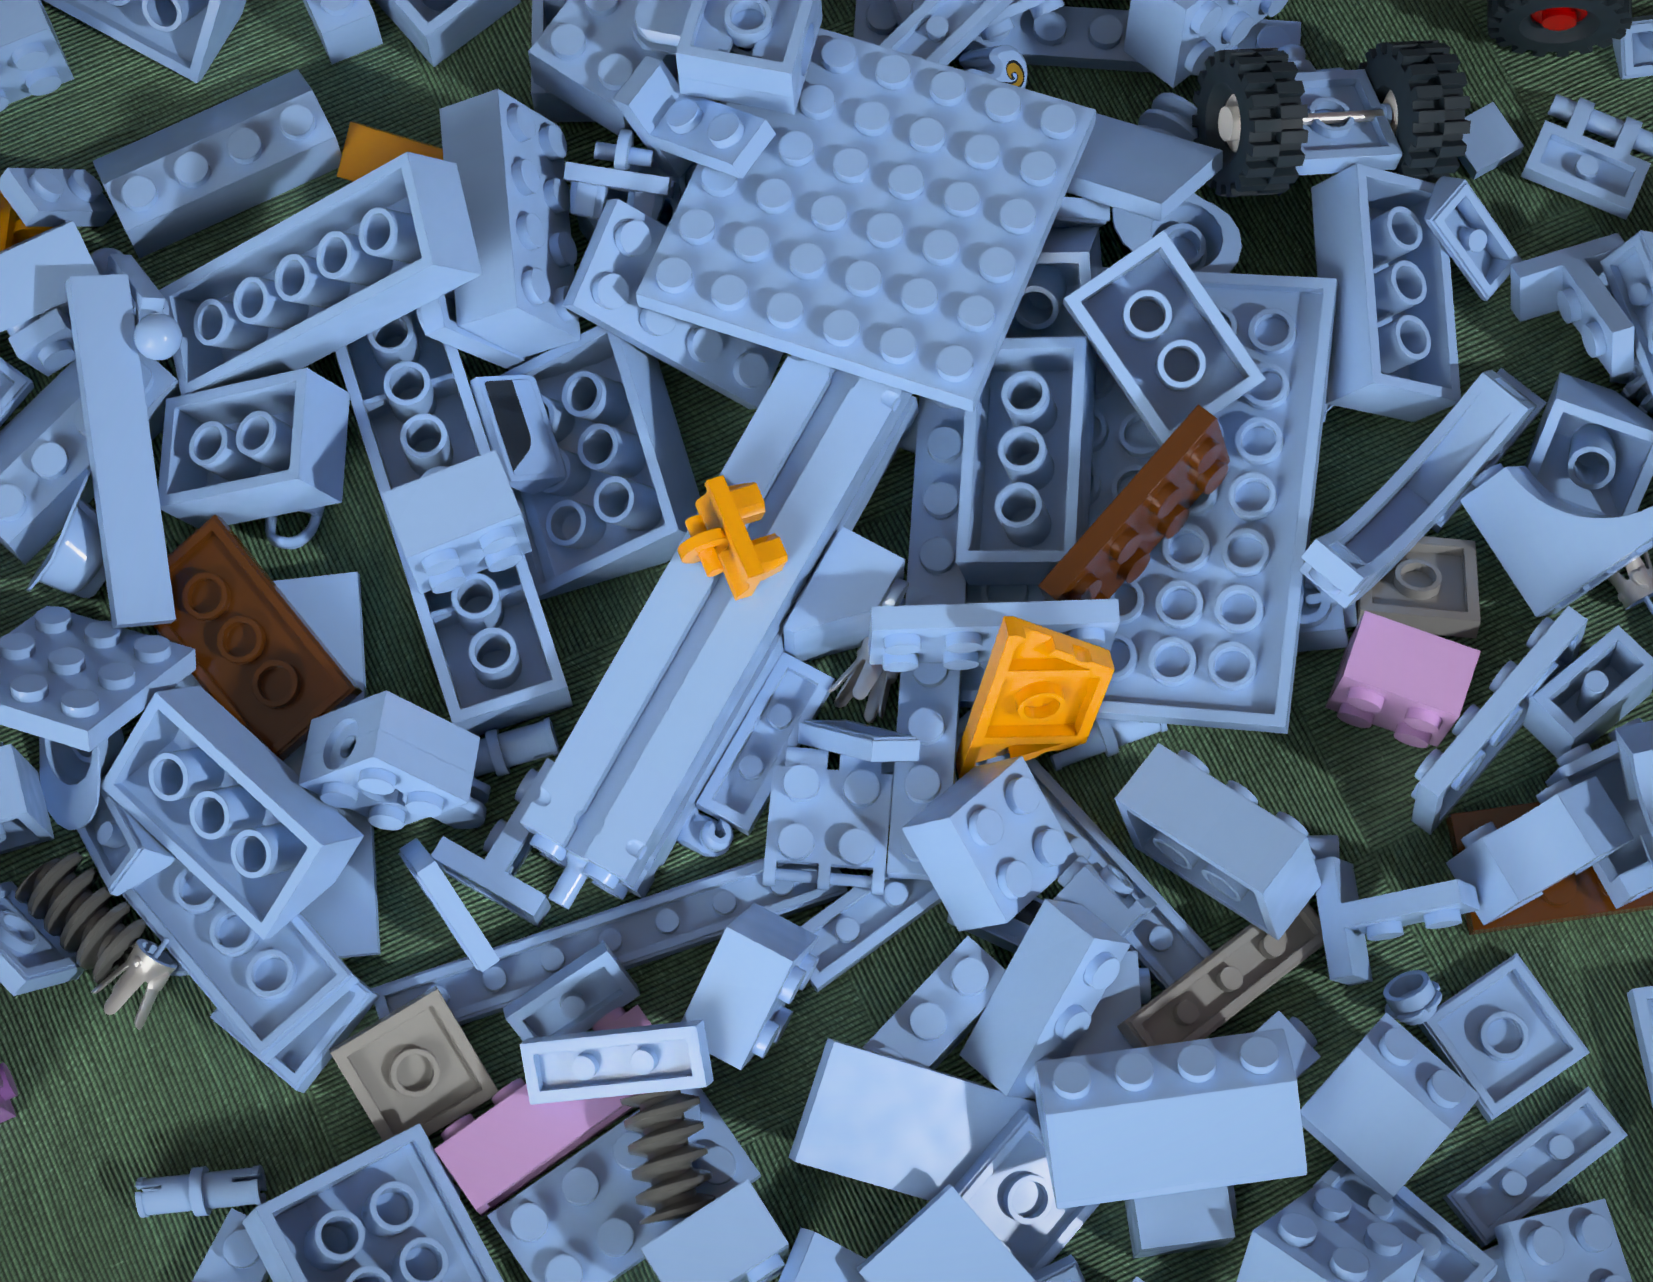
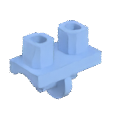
[563,128,676,222]

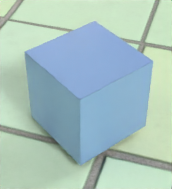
[1124,1185,1237,1259]

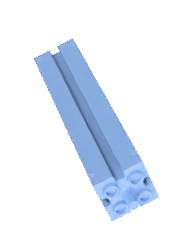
[520,355,919,910]

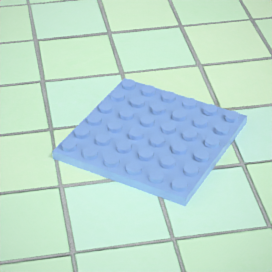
[636,28,1096,412]

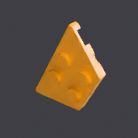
[956,616,1115,778]

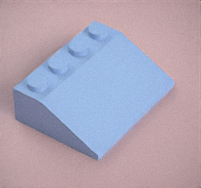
[499,325,700,600]
[242,1123,504,1282]

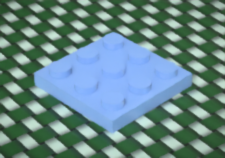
[0,606,196,752]

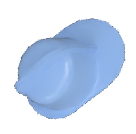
[1111,193,1242,273]
[26,467,106,598]
[39,728,124,830]

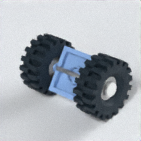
[1192,40,1471,197]

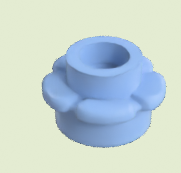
[1383,970,1442,1025]

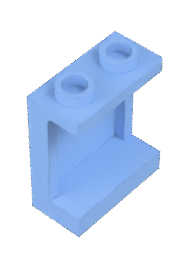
[1545,718,1653,909]

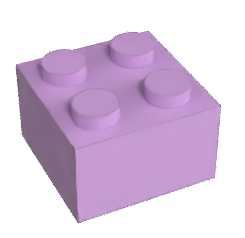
[1325,611,1481,748]

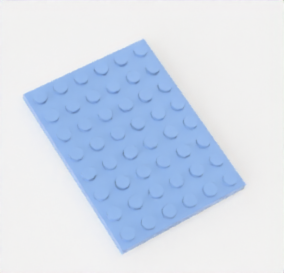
[960,267,1338,734]

